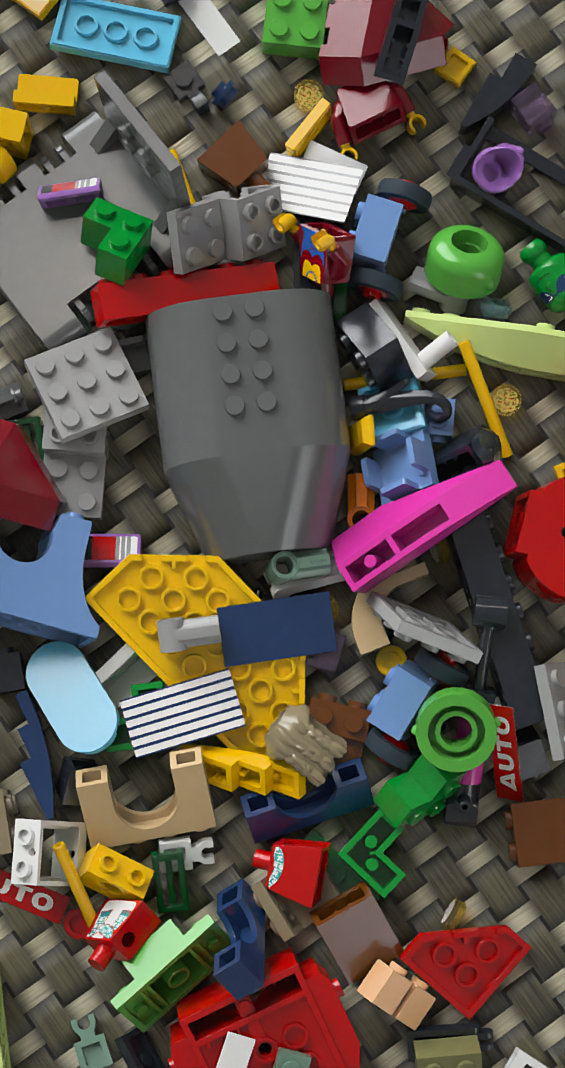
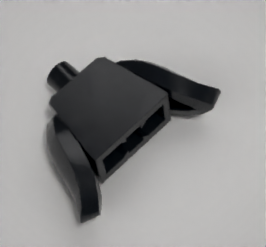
[433,424,502,483]

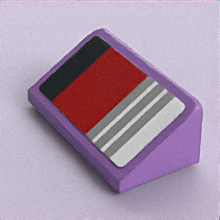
[37,178,103,209]
[83,534,142,568]

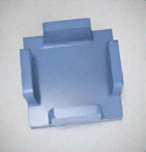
[361,428,439,505]

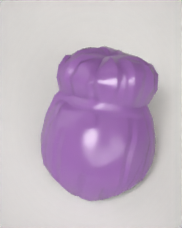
[472,143,524,193]

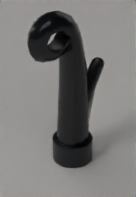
[349,378,452,423]

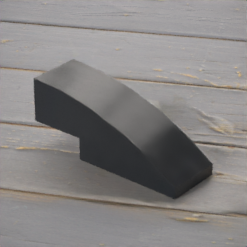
[458,53,537,136]

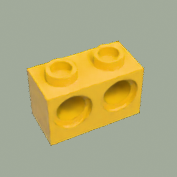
[0,107,34,160]

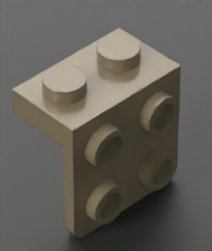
[251,871,341,942]

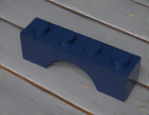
[240,758,375,844]
[213,878,266,1001]

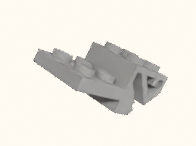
[166,185,286,275]
[42,409,110,520]

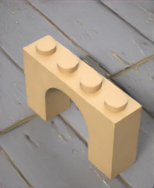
[76,746,216,849]

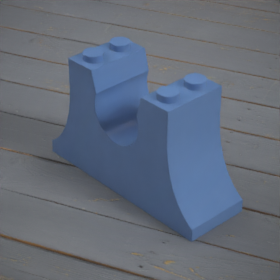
[0,512,100,649]

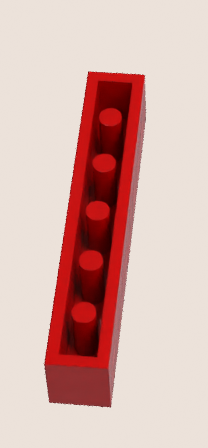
[90,259,280,329]

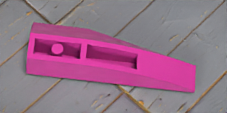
[331,460,518,593]

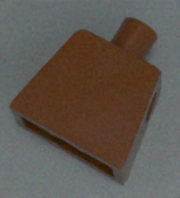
[197,120,272,195]

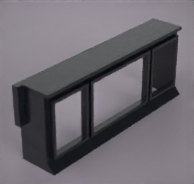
[445,116,565,254]

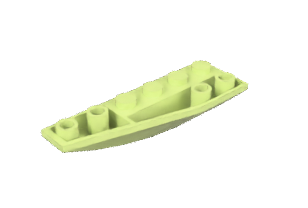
[403,308,565,382]

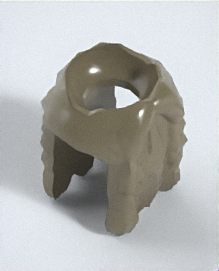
[264,705,347,787]

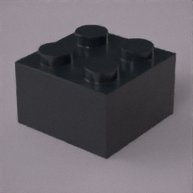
[336,302,414,392]

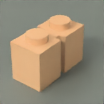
[357,959,436,1031]

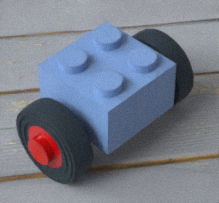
[347,178,432,302]
[365,647,471,771]

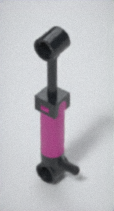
[443,594,509,828]

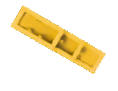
[179,744,306,799]

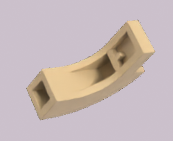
[351,560,429,657]

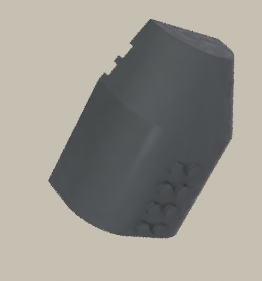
[145,289,351,565]

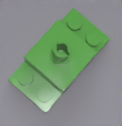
[110,914,231,1033]

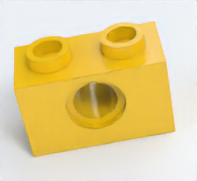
[78,843,154,900]

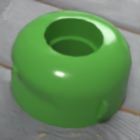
[424,225,505,299]
[411,687,501,772]

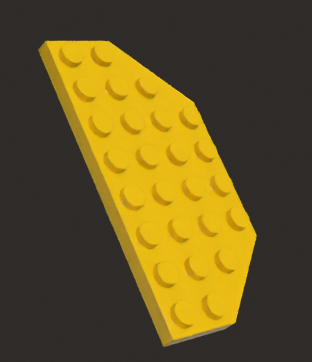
[85,554,306,756]

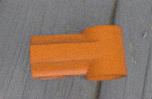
[347,473,375,529]

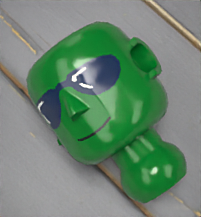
[520,238,565,313]

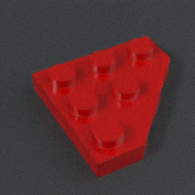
[399,925,532,1020]

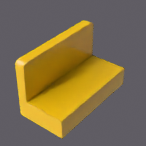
[12,74,79,116]

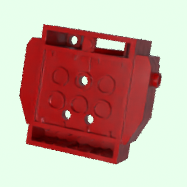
[168,946,360,1068]

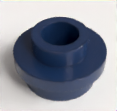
[211,80,238,109]

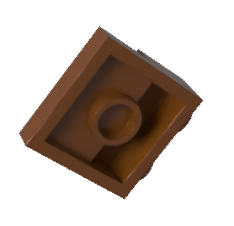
[309,692,371,765]

